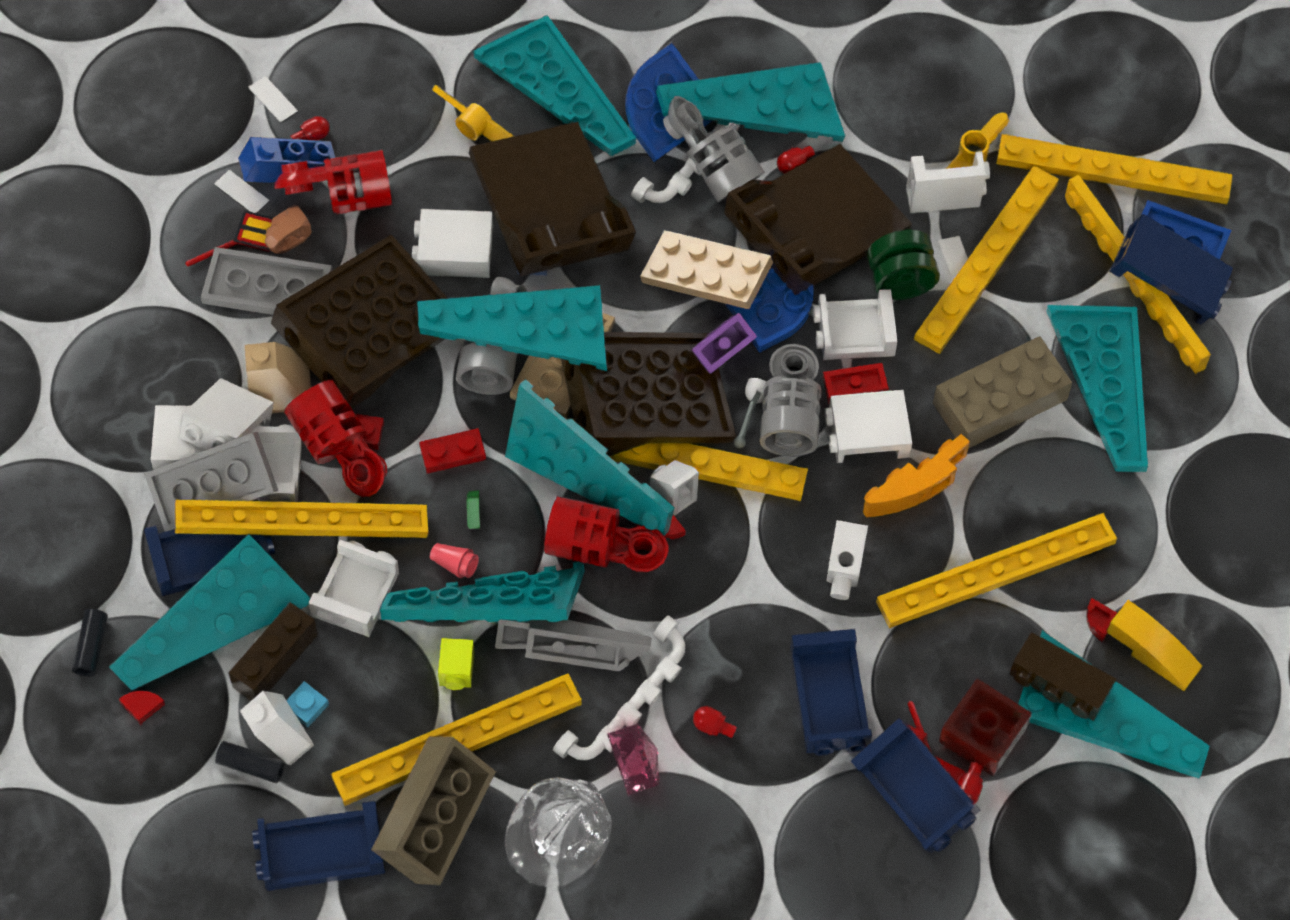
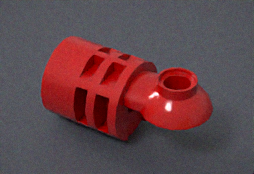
[274,150,392,214]
[284,380,387,497]
[544,496,669,572]

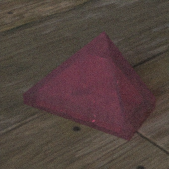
[607,723,659,795]

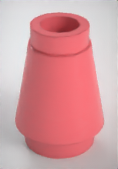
[430,543,479,579]

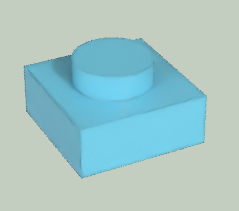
[286,681,329,728]

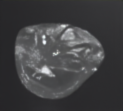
[505,778,612,887]

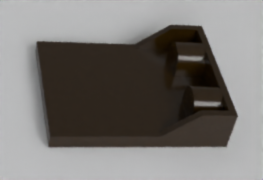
[468,122,636,277]
[724,144,912,296]
[271,235,448,408]
[561,332,736,456]

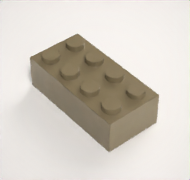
[933,336,1072,449]
[371,737,496,885]

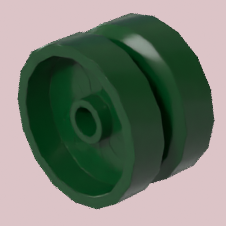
[867,230,940,300]

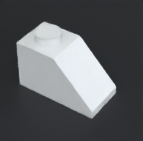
[650,460,699,516]
[240,691,314,765]

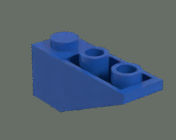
[238,137,335,183]

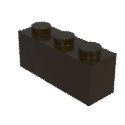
[228,602,318,701]
[1009,632,1116,721]

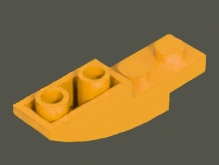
[863,434,970,517]

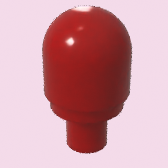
[290,116,330,141]
[777,145,815,174]
[693,706,737,739]
[957,762,983,804]

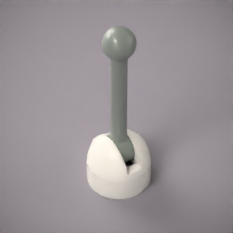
[734,378,766,448]

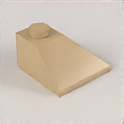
[245,342,311,413]

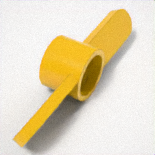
[432,85,514,141]
[946,113,1009,169]

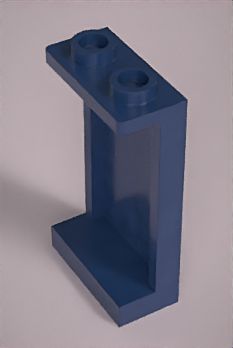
[1109,214,1233,325]
[144,500,276,596]
[790,629,872,756]
[851,718,981,853]
[252,801,385,891]

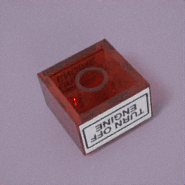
[939,679,1032,776]

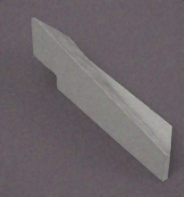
[495,620,652,672]

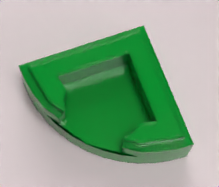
[466,490,480,529]

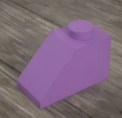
[691,313,757,374]

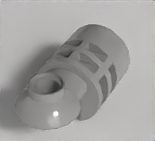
[663,96,765,203]
[456,277,527,395]
[760,344,822,456]

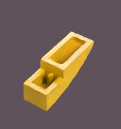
[1107,600,1202,691]

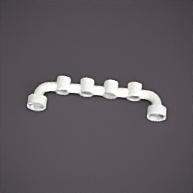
[631,123,740,203]
[553,615,685,760]

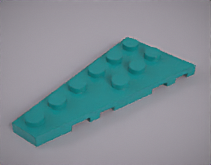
[473,15,636,156]
[656,62,845,142]
[417,285,607,371]
[1046,305,1148,472]
[505,379,675,536]
[109,534,311,690]
[380,562,585,622]
[1014,630,1210,779]

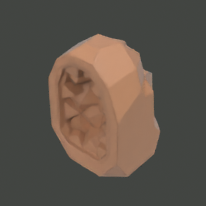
[265,205,312,254]

